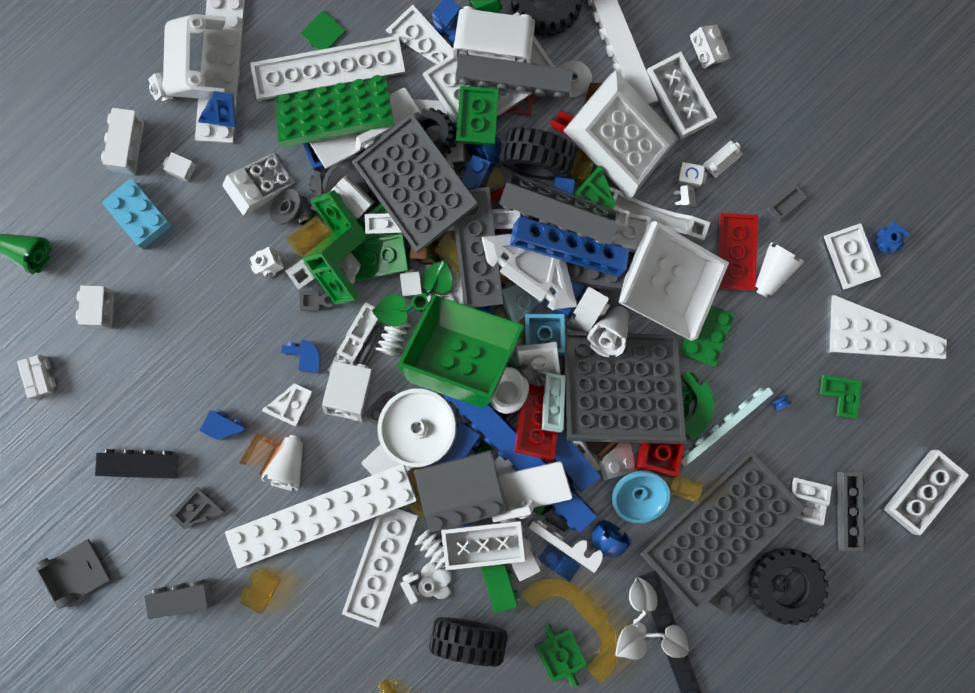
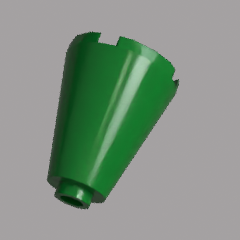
[0,234,51,274]

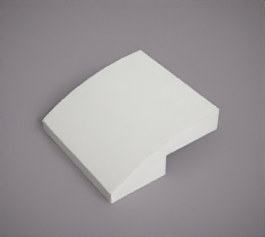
[790,477,832,526]

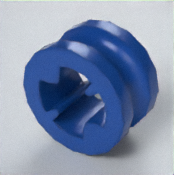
[772,395,792,411]

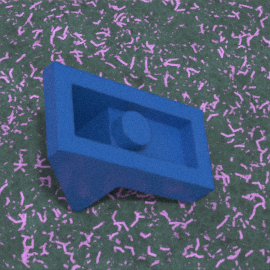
[538,544,580,582]

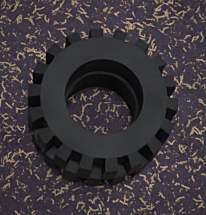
[415,108,457,157]

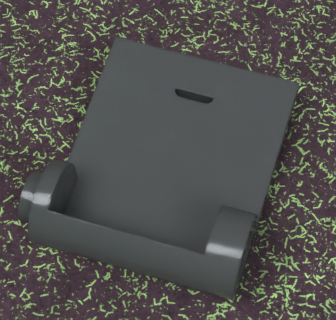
[35,539,111,610]

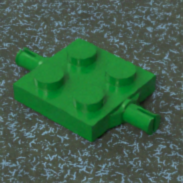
[535,623,587,688]

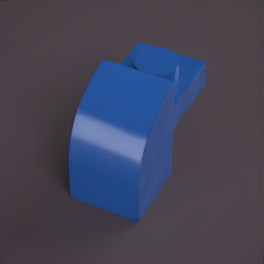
[281,340,321,374]

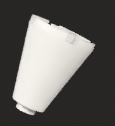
[755,242,804,297]
[587,306,629,357]
[261,435,303,491]

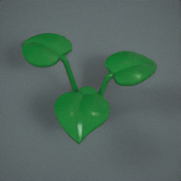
[372,261,453,326]

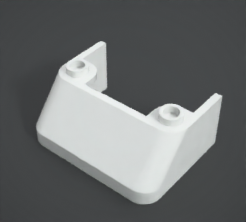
[163,14,226,99]

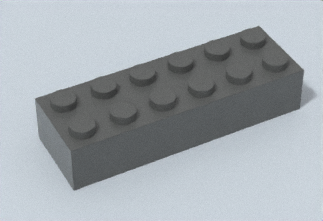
[499,172,620,245]

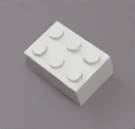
[101,108,144,175]

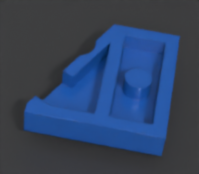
[198,91,236,127]

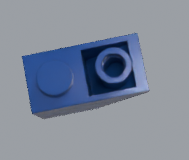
[199,409,248,440]

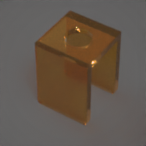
[239,433,280,475]

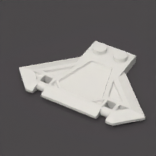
[482,220,577,310]

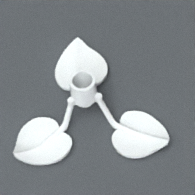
[616,578,689,660]

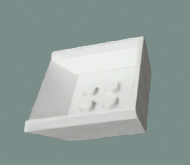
[563,70,679,198]
[619,221,729,341]

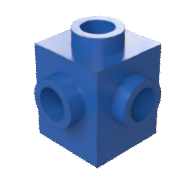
[875,221,909,254]

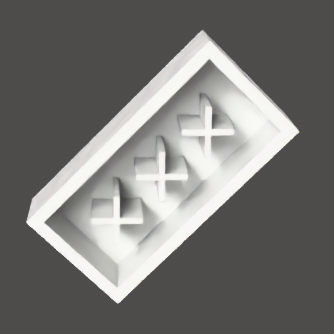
[647,52,717,140]
[441,520,526,570]

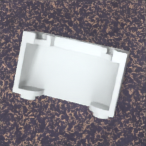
[453,6,535,64]

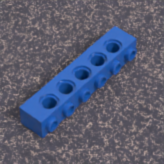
[510,216,629,277]

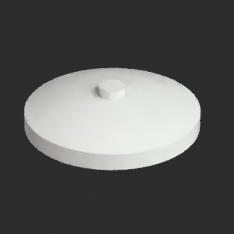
[378,389,457,468]

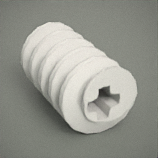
[376,321,411,356]
[415,529,445,570]

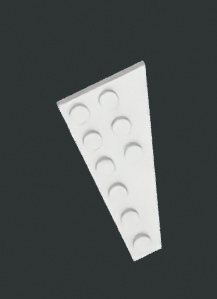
[830,295,947,359]

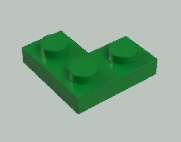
[820,375,862,419]

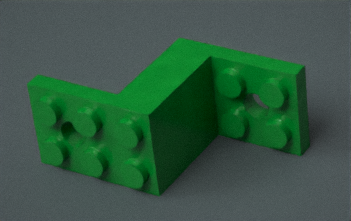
[302,190,367,305]

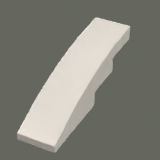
[327,302,378,373]

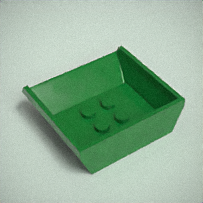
[397,294,526,409]

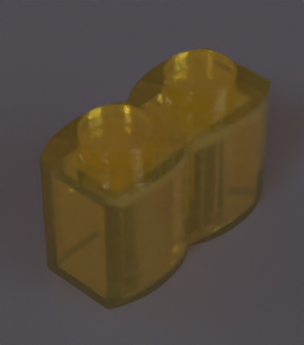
[239,568,282,614]

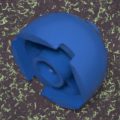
[466,136,501,168]
[592,520,632,557]

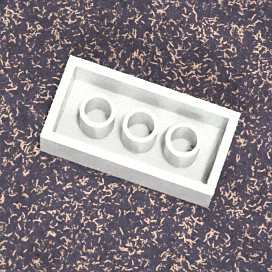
[883,450,969,535]

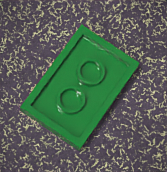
[456,86,499,146]
[351,233,410,282]
[679,305,735,368]

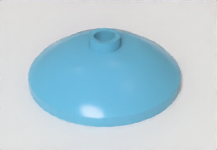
[612,471,670,523]

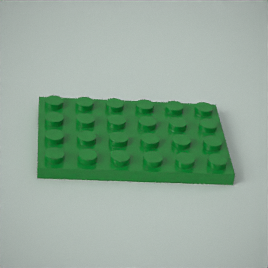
[275,75,394,148]

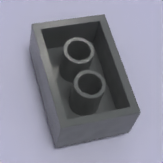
[144,579,215,620]

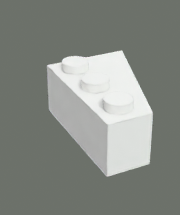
[565,287,610,332]

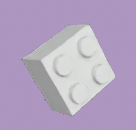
[76,286,114,329]

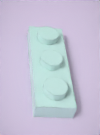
[542,373,565,432]

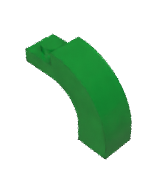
[681,371,714,441]

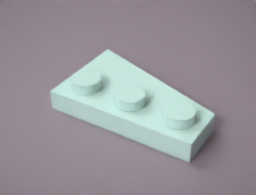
[502,284,553,323]

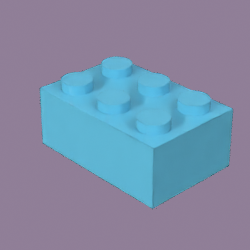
[101,178,173,249]

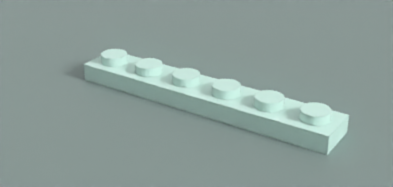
[681,387,774,467]

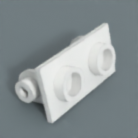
[703,140,743,179]

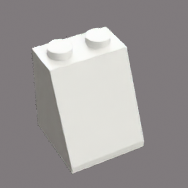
[322,360,372,422]

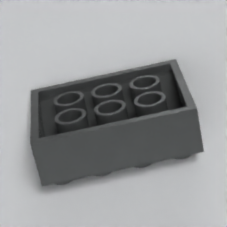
[414,450,507,533]

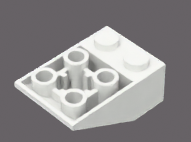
[222,153,295,216]

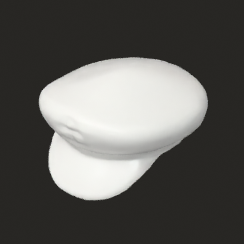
[489,367,529,414]

